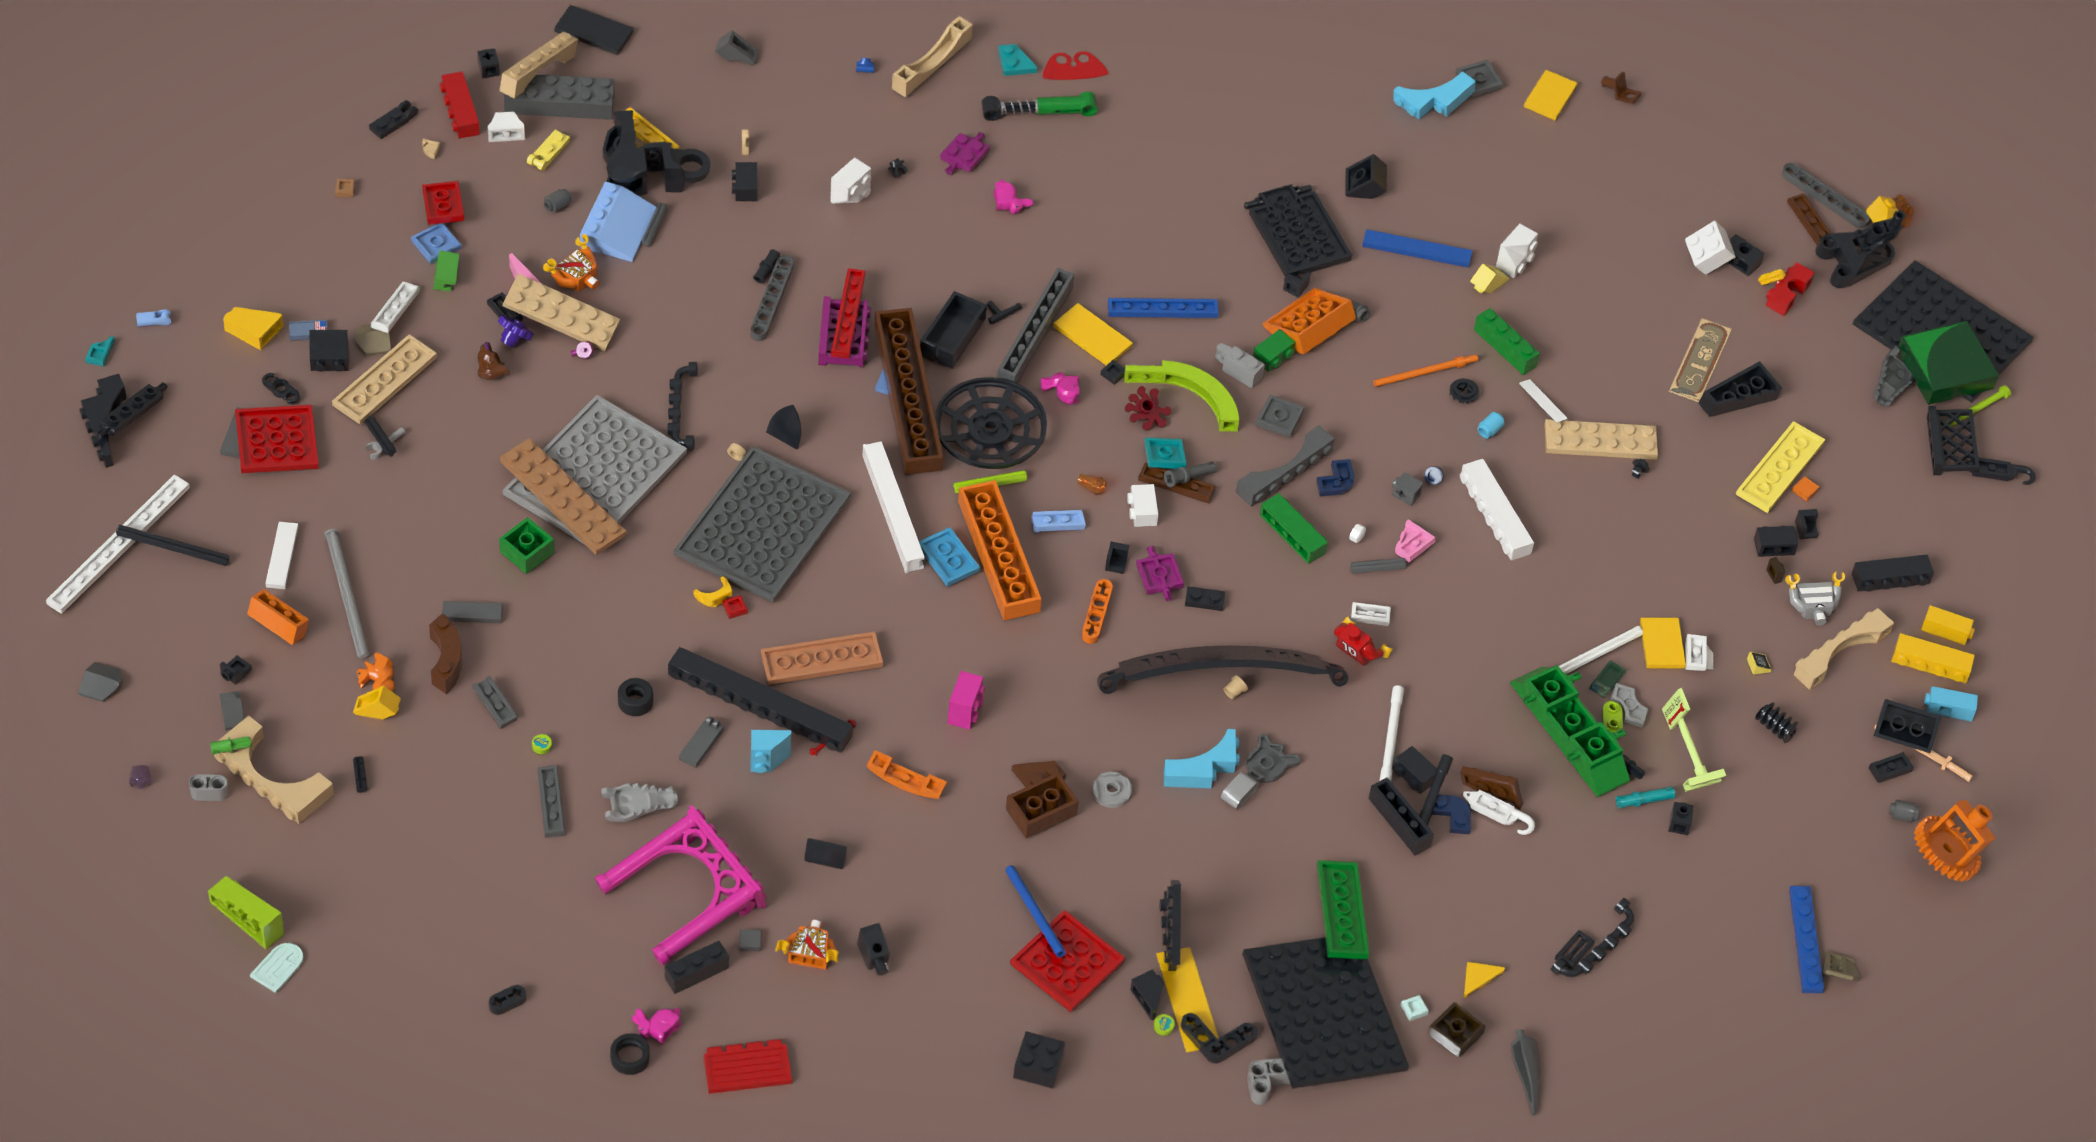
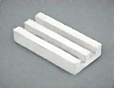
[1351,602,1391,626]

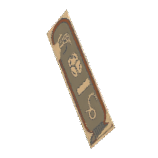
[1669,318,1732,402]

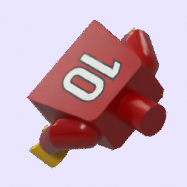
[1334,616,1393,666]

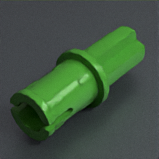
[210,736,252,755]

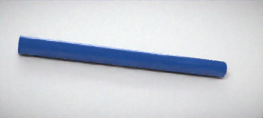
[1005,865,1066,957]

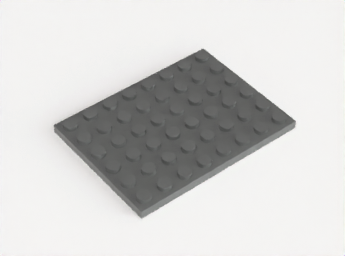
[674,446,851,603]

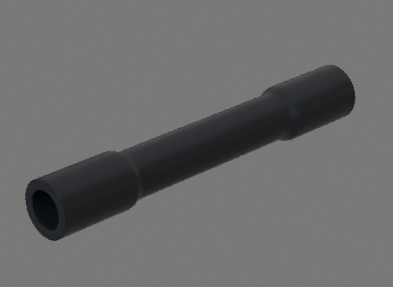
[1419,754,1453,826]

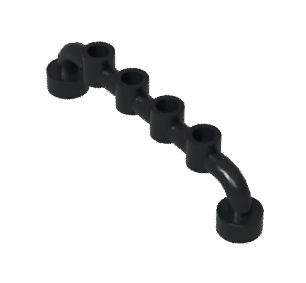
[668,362,698,450]
[1550,897,1634,977]

